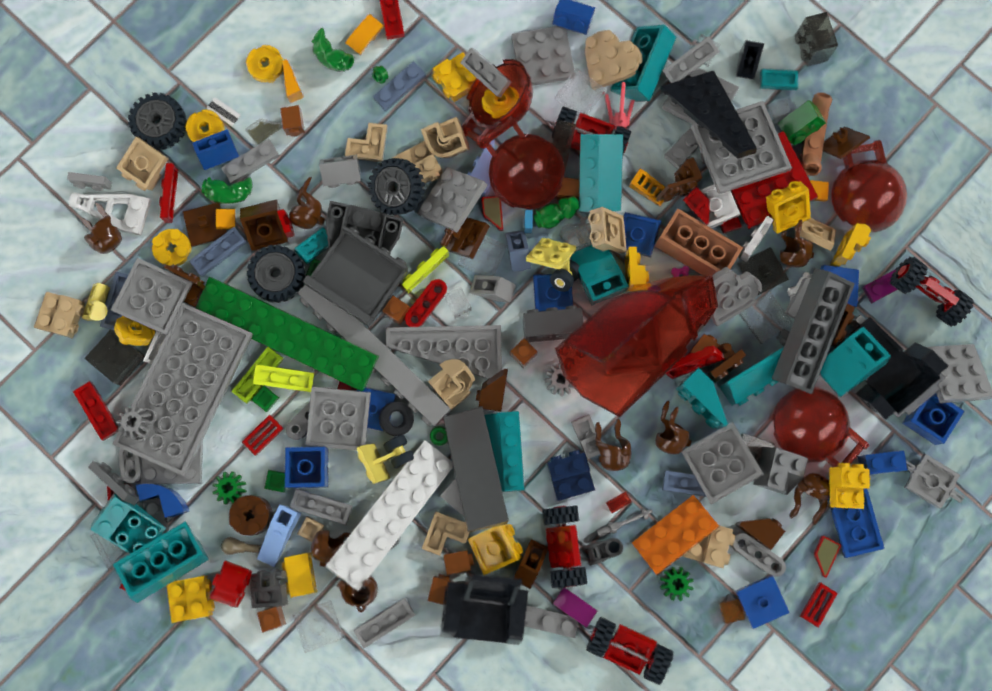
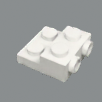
[696,184,741,228]

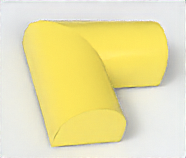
[82,283,110,321]

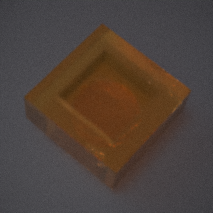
[719,599,745,624]

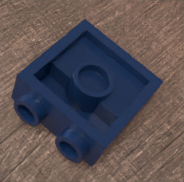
[547,450,595,501]

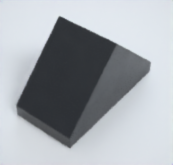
[736,40,764,79]

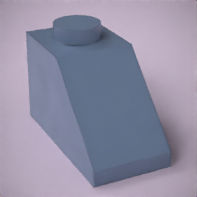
[506,231,531,272]

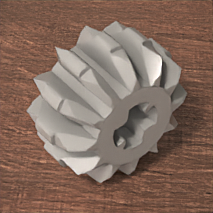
[544,363,577,396]
[116,405,153,440]

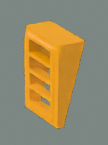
[283,59,304,103]
[629,168,665,206]

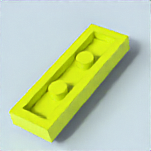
[402,246,449,294]
[253,364,314,392]

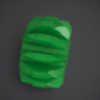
[212,471,247,505]
[660,567,694,601]

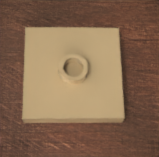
[800,218,836,251]

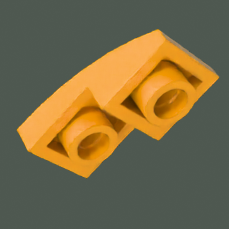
[345,14,384,55]

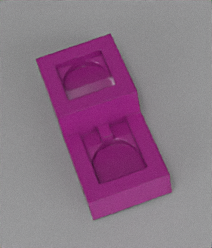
[552,588,598,628]

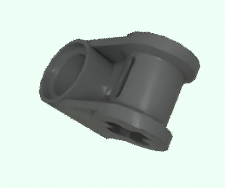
[583,538,623,566]

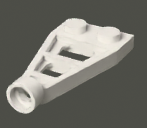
[69,192,151,236]

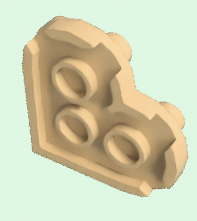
[585,30,642,90]

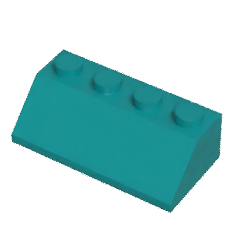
[610,24,677,101]
[579,134,623,212]
[720,347,784,406]
[484,411,525,492]
[113,521,209,603]

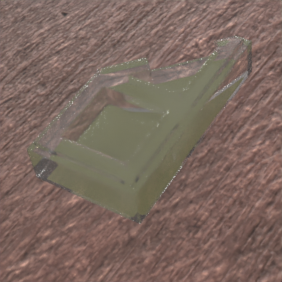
[245,119,283,145]

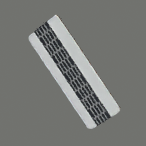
[206,98,240,126]

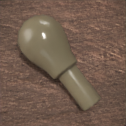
[221,537,260,555]

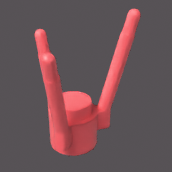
[605,82,635,130]

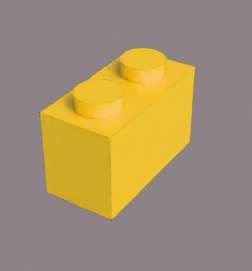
[282,552,318,598]

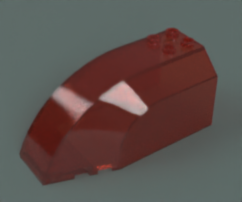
[555,275,718,417]

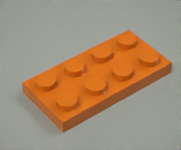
[632,495,719,575]

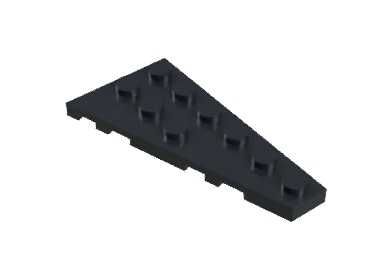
[661,70,757,158]

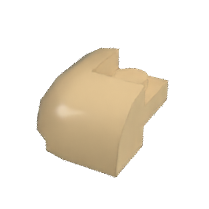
[421,116,469,158]
[428,359,475,410]

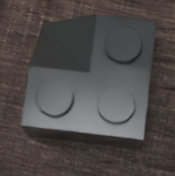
[753,447,808,495]

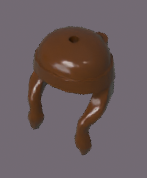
[289,177,325,229]
[82,203,122,254]
[779,219,815,268]
[655,401,692,455]
[595,419,632,471]
[789,473,830,525]
[311,530,351,567]
[337,575,378,612]

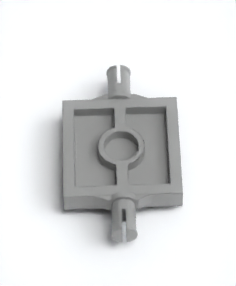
[904,454,964,509]

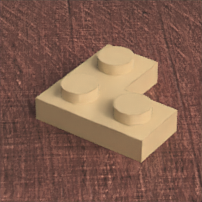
[345,123,388,162]
[422,511,470,556]

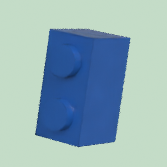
[552,0,595,35]
[192,129,239,170]
[857,451,907,475]

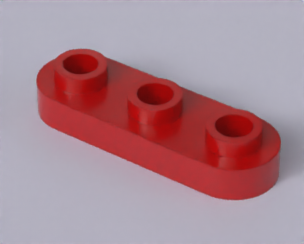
[405,279,447,328]

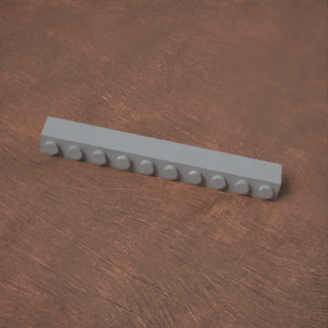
[298,285,451,427]

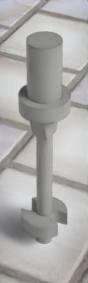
[596,508,653,538]

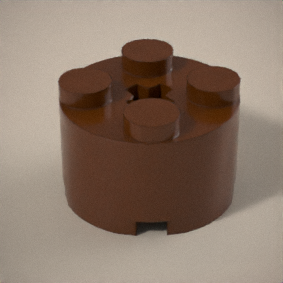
[229,495,274,536]

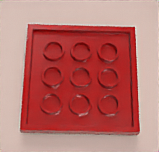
[731,131,818,229]

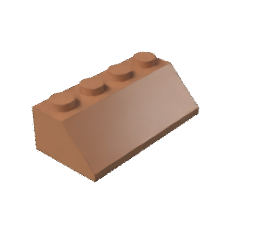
[655,209,743,278]

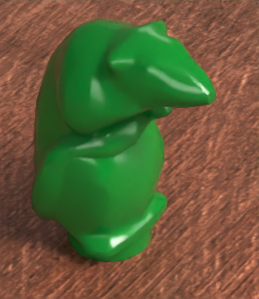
[312,28,354,72]
[202,177,253,204]
[533,196,579,229]

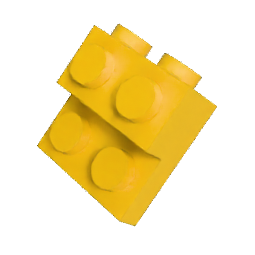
[432,52,483,102]
[766,181,811,234]
[830,223,871,267]
[624,247,649,296]
[829,463,870,509]
[468,524,523,575]
[167,575,215,623]

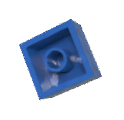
[902,393,965,445]
[285,447,329,488]

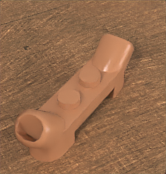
[799,93,833,176]

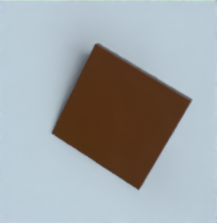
[822,127,870,159]
[183,203,227,247]

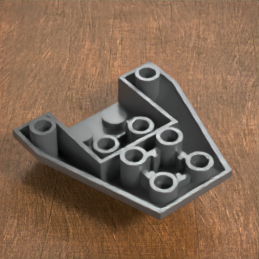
[326,201,404,253]

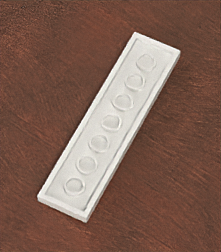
[326,441,453,591]

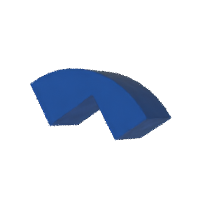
[136,484,189,518]

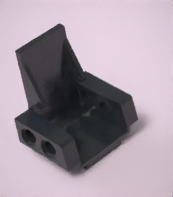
[834,317,949,420]
[440,574,528,645]

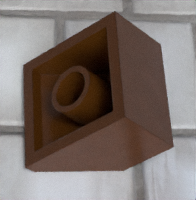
[240,199,288,251]

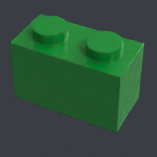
[778,100,826,146]

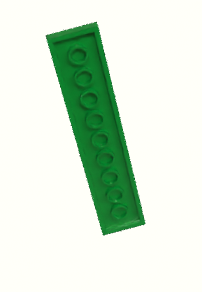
[196,277,379,391]

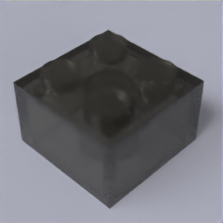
[795,12,838,67]
[84,329,145,386]

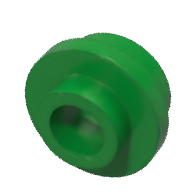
[372,66,388,84]
[430,426,448,446]

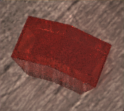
[606,491,632,513]

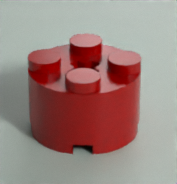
[210,560,252,608]

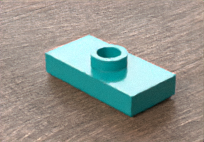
[760,69,798,90]
[294,227,329,264]

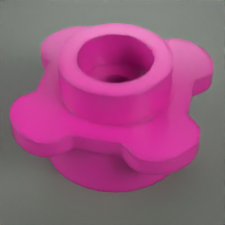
[671,266,692,286]

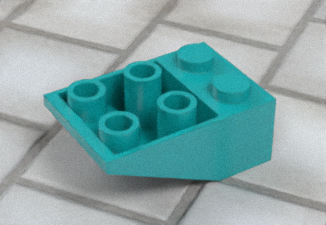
[570,245,629,306]
[819,327,891,398]
[676,368,728,430]
[90,493,166,554]

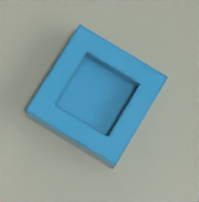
[524,210,533,233]

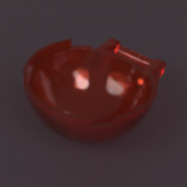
[461,59,534,149]
[480,115,565,210]
[831,140,907,232]
[772,387,869,467]

